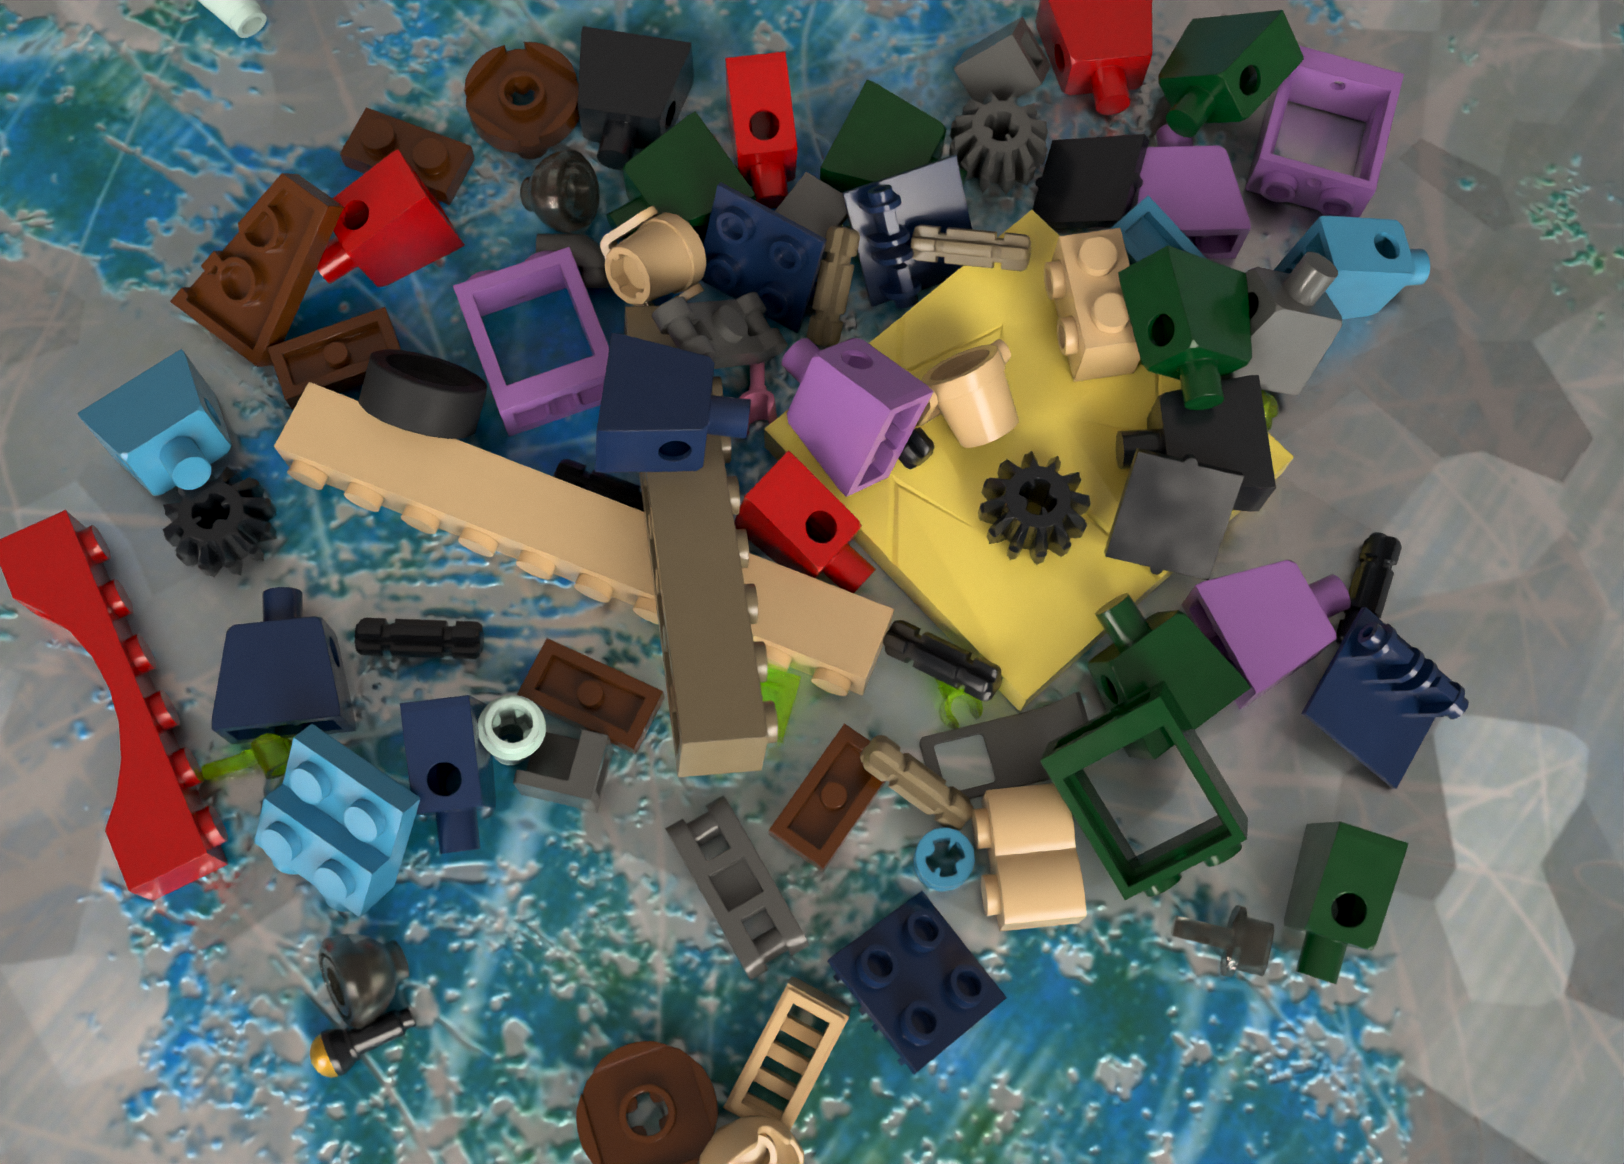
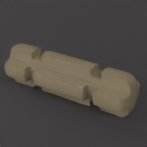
[911,224,1031,271]
[807,225,860,347]
[860,735,974,831]

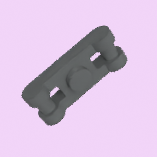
[652,292,787,369]
[665,795,809,981]

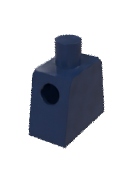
[595,333,751,473]
[211,587,356,744]
[400,695,496,854]

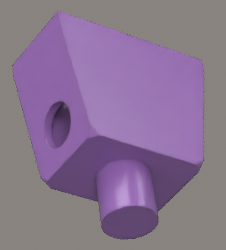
[1130,124,1251,259]
[782,338,934,497]
[1181,560,1351,710]

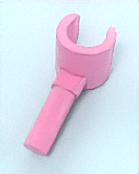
[739,362,777,435]

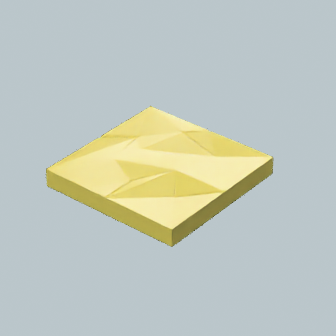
[764,210,1294,712]

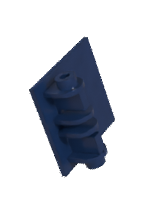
[842,155,972,309]
[701,182,827,333]
[1301,607,1469,789]
[827,891,1007,1074]

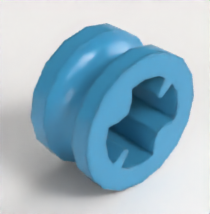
[913,827,975,892]

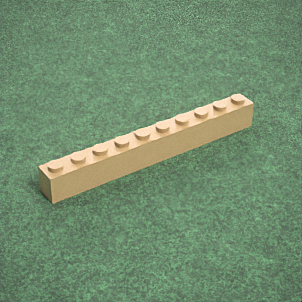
[274,382,894,696]

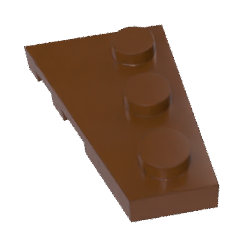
[170,173,344,367]

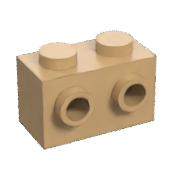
[1044,228,1140,382]

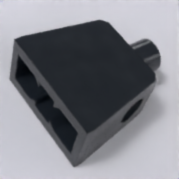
[578,26,694,170]
[1116,375,1276,512]

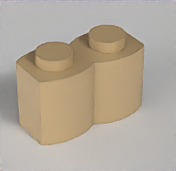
[972,783,1087,931]

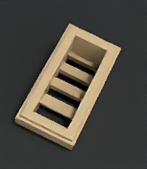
[723,976,851,1130]

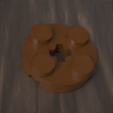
[464,42,580,159]
[576,1041,718,1164]

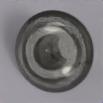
[520,149,600,234]
[318,933,409,1030]

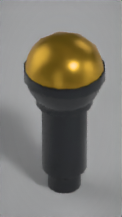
[310,1006,416,1078]

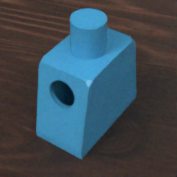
[1274,216,1430,320]
[77,349,232,496]

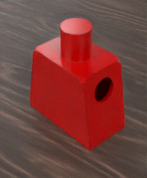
[1035,0,1153,115]
[725,51,798,209]
[317,149,465,287]
[734,450,876,593]

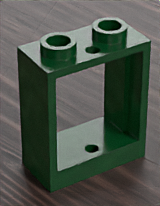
[1040,681,1248,900]

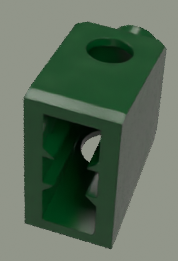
[1158,10,1304,138]
[820,80,968,193]
[606,111,756,246]
[1118,245,1252,410]
[1088,593,1251,760]
[1284,821,1409,985]

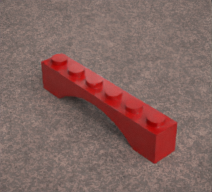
[0,510,228,901]

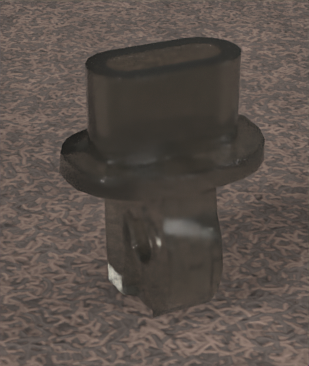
[1171,905,1274,978]

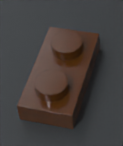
[340,107,475,205]
[267,307,402,410]
[517,638,665,755]
[769,723,887,873]

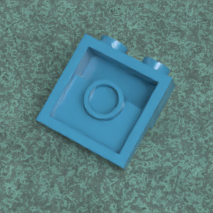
[254,724,421,917]

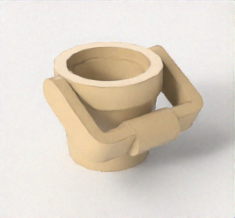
[600,205,706,306]
[917,339,1019,448]

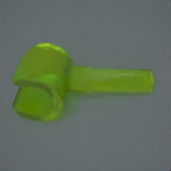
[934,678,983,729]
[202,733,292,780]

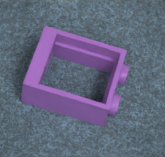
[1244,45,1404,217]
[453,247,609,437]

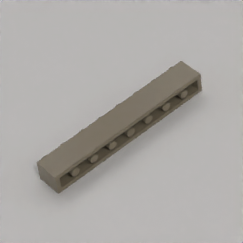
[624,306,778,777]

